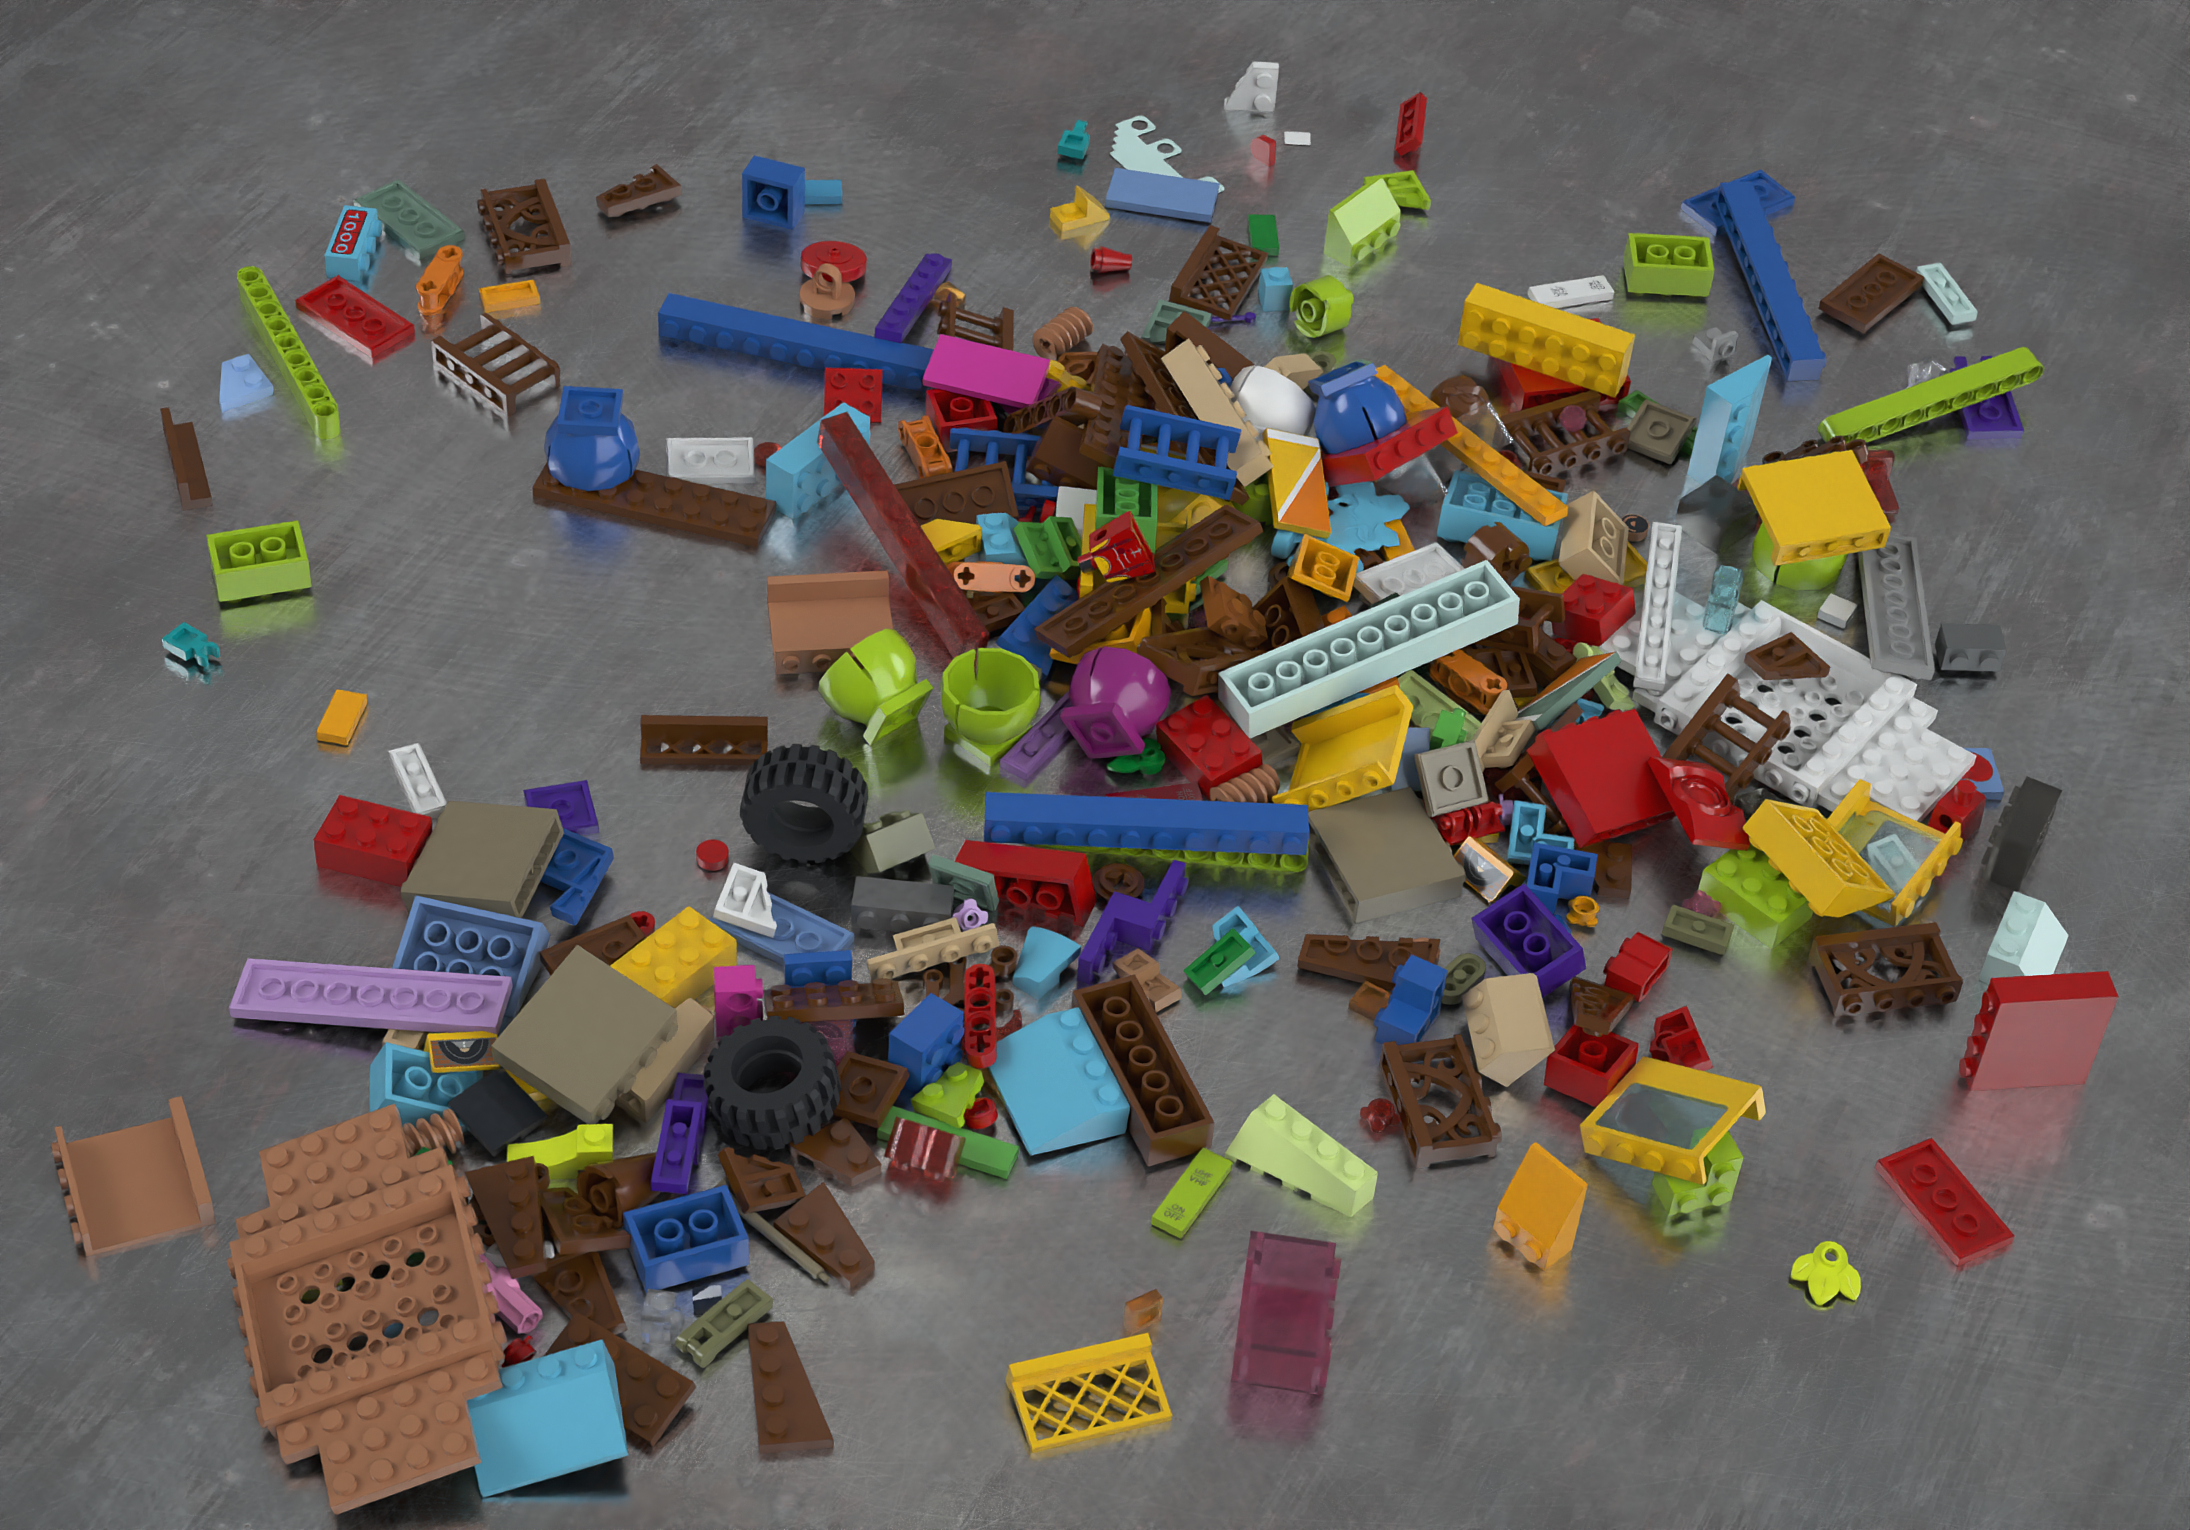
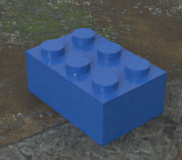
[624,1185,749,1293]

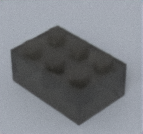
[1981,776,2063,892]

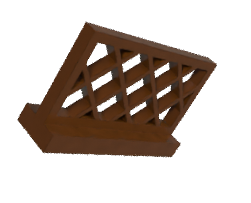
[1169,225,1269,321]

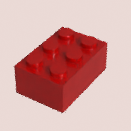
[1156,695,1263,801]
[313,795,433,887]

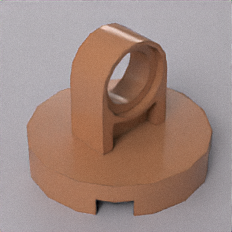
[799,263,855,319]

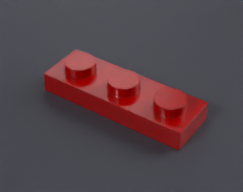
[1395,92,1427,156]

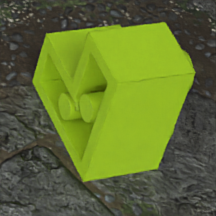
[1652,1130,1744,1215]

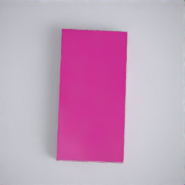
[922,334,1050,408]

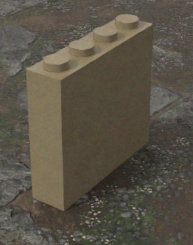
[1308,787,1466,924]
[400,801,564,918]
[491,945,678,1124]

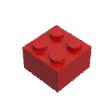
[925,389,997,453]
[1551,574,1636,647]
[1544,1023,1639,1107]

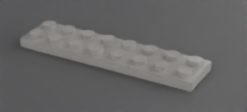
[1858,533,1935,680]

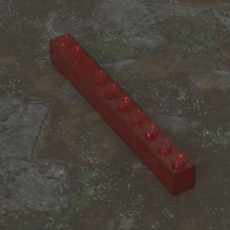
[817,412,990,659]

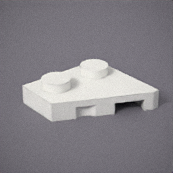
[1224,62,1279,112]
[713,863,777,938]

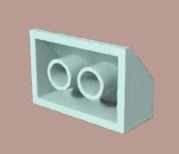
[1979,891,2068,984]

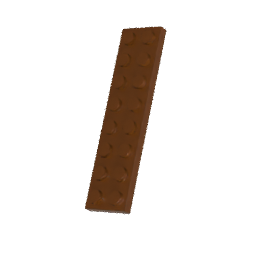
[1120,331,1250,506]
[1079,343,1149,469]
[532,462,776,548]
[1034,504,1263,658]

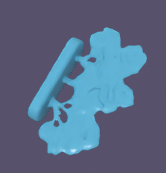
[1271,481,1410,573]

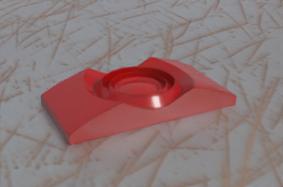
[1647,756,1750,851]

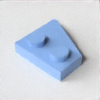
[219,354,274,412]

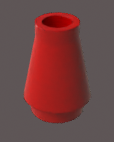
[1090,246,1132,273]

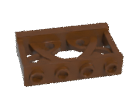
[477,178,571,275]
[1137,626,1267,696]
[1808,922,1964,1016]
[1379,1034,1502,1169]

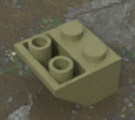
[850,809,936,873]

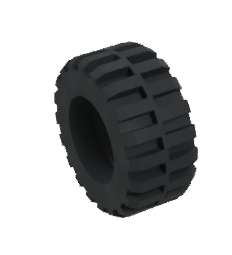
[740,744,869,863]
[703,1016,841,1150]

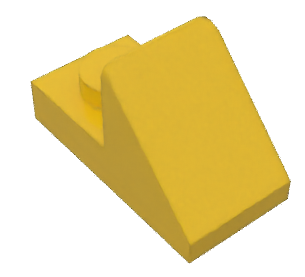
[1050,185,1110,232]

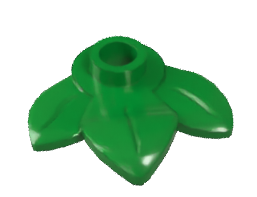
[1107,738,1165,775]

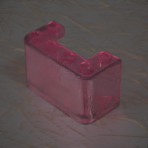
[1230,1231,1341,1395]

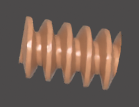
[1032,307,1093,361]
[1209,764,1280,803]
[403,1109,464,1158]

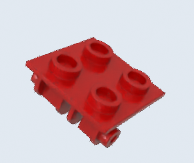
[824,368,882,423]
[1422,799,1505,845]

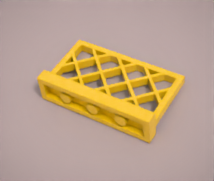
[1005,1333,1172,1453]

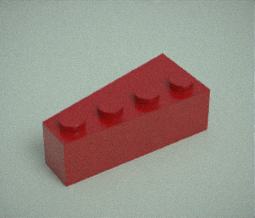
[955,840,1097,927]

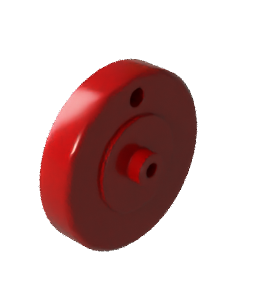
[800,241,867,283]

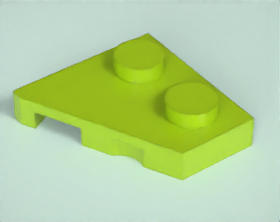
[1363,170,1431,209]
[911,1062,984,1129]

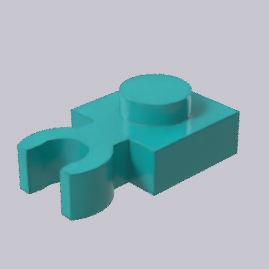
[162,622,220,667]

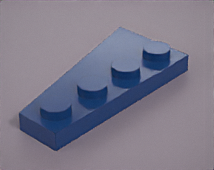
[995,574,1078,682]

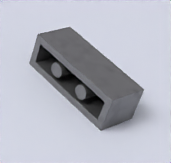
[851,876,954,933]

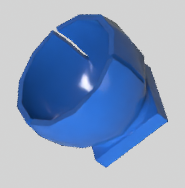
[1307,359,1407,454]
[544,386,640,491]

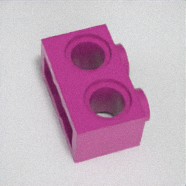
[714,965,763,1037]

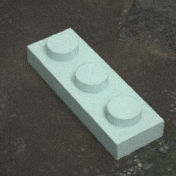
[1915,263,1978,324]

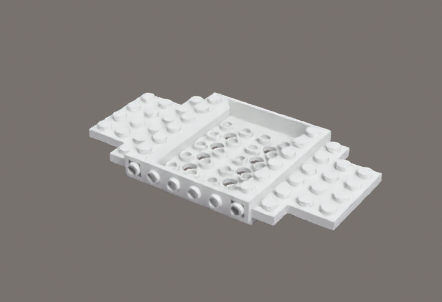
[1599,592,1976,822]

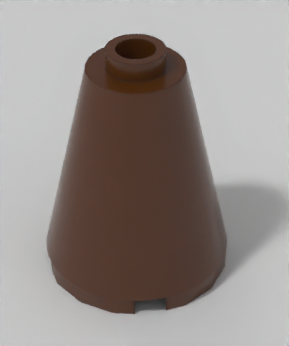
[577,1152,662,1230]

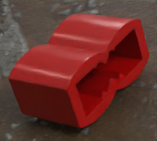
[1603,932,1673,1002]

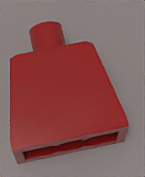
[1921,780,1987,849]

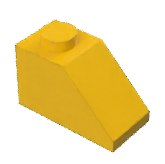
[911,519,982,572]

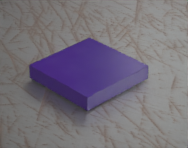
[523,780,599,836]

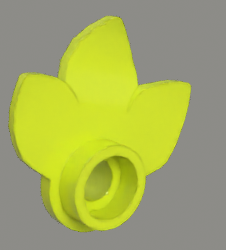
[1791,1241,1861,1306]

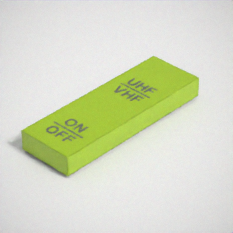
[1151,1147,1233,1239]

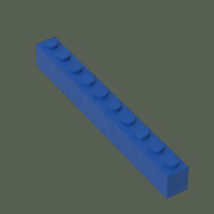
[1715,181,1826,381]
[658,293,934,392]
[984,792,1309,855]

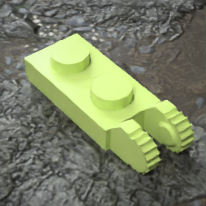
[1572,642,1635,712]

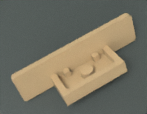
[1471,690,1535,772]
[866,917,999,981]

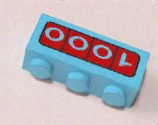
[324,205,382,281]

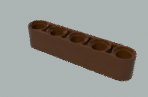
[1003,387,1102,436]

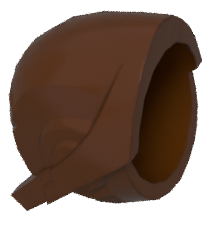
[1429,375,1490,428]

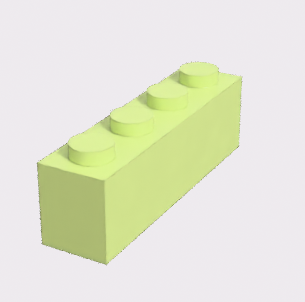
[1224,1094,1378,1217]

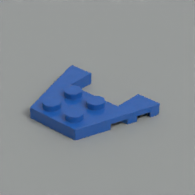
[540,828,614,926]

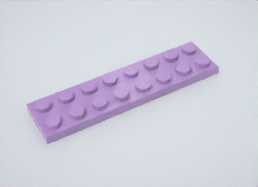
[229,958,513,1036]

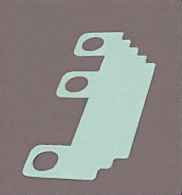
[1109,116,1224,193]

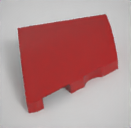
[1649,1005,1713,1071]

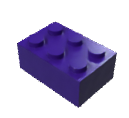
[1471,883,1586,998]

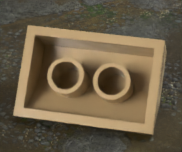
[1559,490,1629,585]
[1462,973,1555,1087]

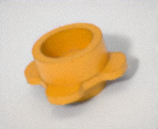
[1566,896,1600,927]

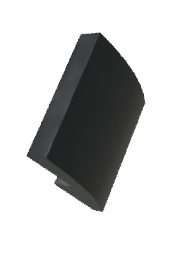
[448,1068,548,1157]

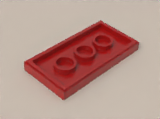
[295,275,415,358]
[1875,1138,2015,1267]

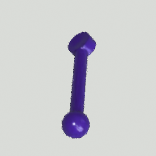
[1211,312,1256,323]

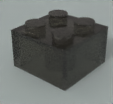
[1674,475,1759,555]

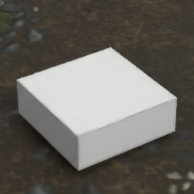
[1817,593,1858,629]

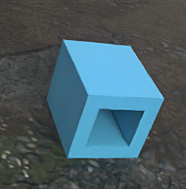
[1258,267,1293,312]

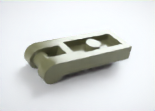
[675,1279,773,1368]

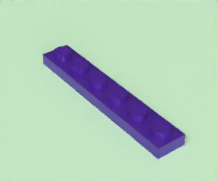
[874,253,952,343]

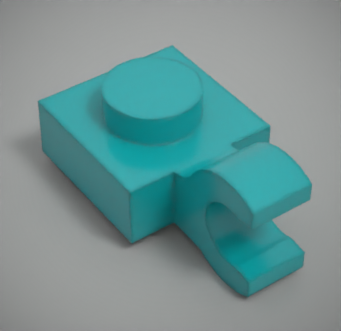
[1057,120,1090,159]

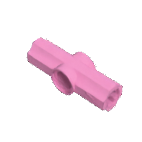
[479,1254,542,1334]

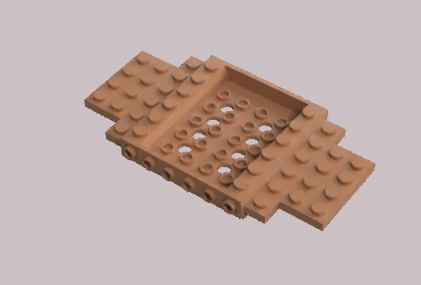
[227,1104,507,1515]

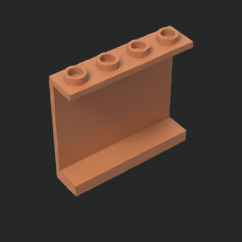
[767,570,893,674]
[50,1096,216,1257]

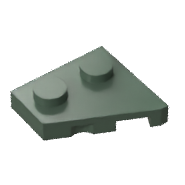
[1141,299,1212,345]

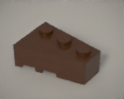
[1165,311,1255,382]

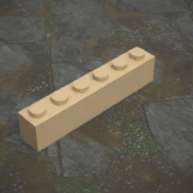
[1161,339,1274,487]

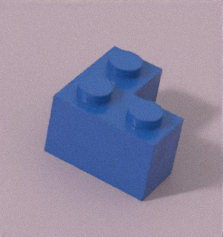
[1526,842,1598,915]
[1374,954,1448,1045]

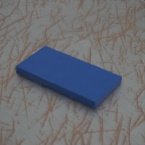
[1680,169,1795,237]

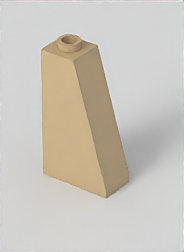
[617,997,714,1123]

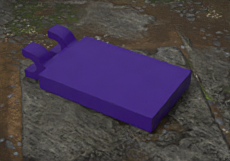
[1949,356,2024,439]

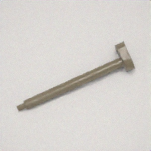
[714,1176,830,1283]

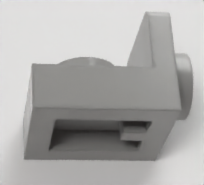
[1692,327,1738,362]

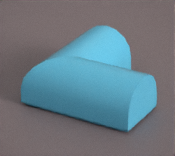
[1507,801,1575,865]

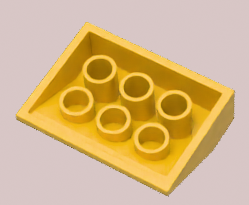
[1742,799,1896,918]

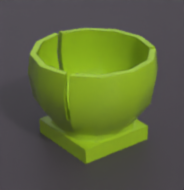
[1752,521,1848,591]
[818,629,934,746]
[940,648,1041,766]

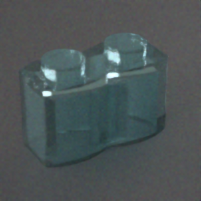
[1703,565,1744,634]

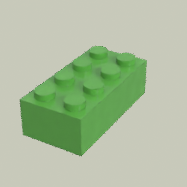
[1095,467,1157,553]

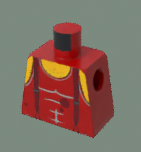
[1078,511,1155,582]

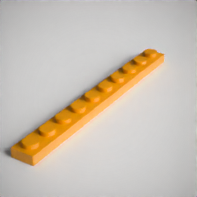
[1373,365,1568,527]

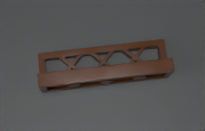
[160,407,213,511]
[640,715,768,766]

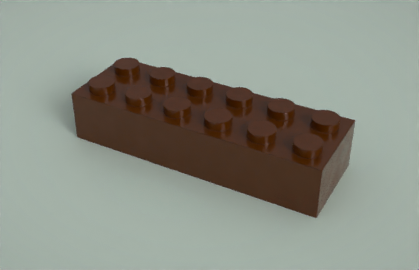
[1071,974,1215,1166]

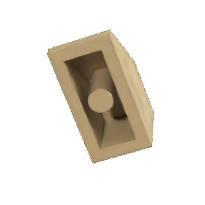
[1264,353,1323,390]

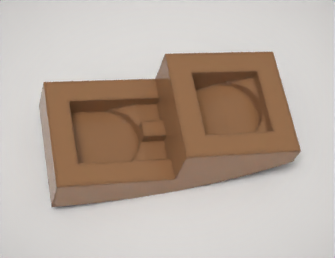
[1112,948,1182,1013]

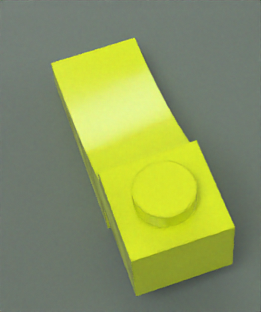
[507,1124,613,1179]

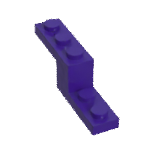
[1077,860,1189,984]
[651,1072,709,1194]

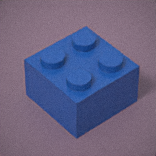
[742,155,805,230]
[888,993,964,1094]

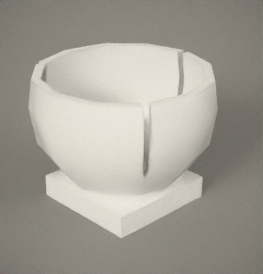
[1230,365,1316,441]

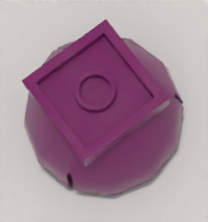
[1060,647,1171,759]

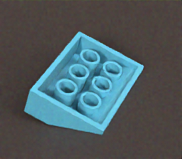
[1687,355,1772,493]
[1436,470,1569,561]
[981,1007,1130,1156]
[467,1340,628,1497]

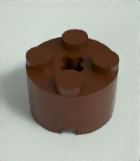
[1460,522,1532,586]

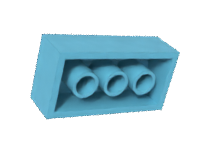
[766,402,871,520]

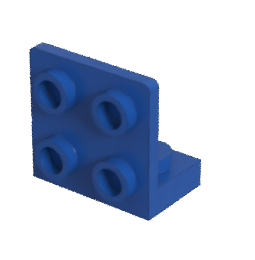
[784,950,856,1028]

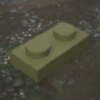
[1661,904,1735,955]

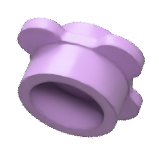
[1498,794,1513,832]
[951,898,988,931]

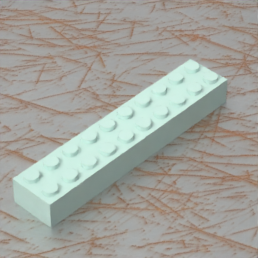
[1218,560,1520,739]

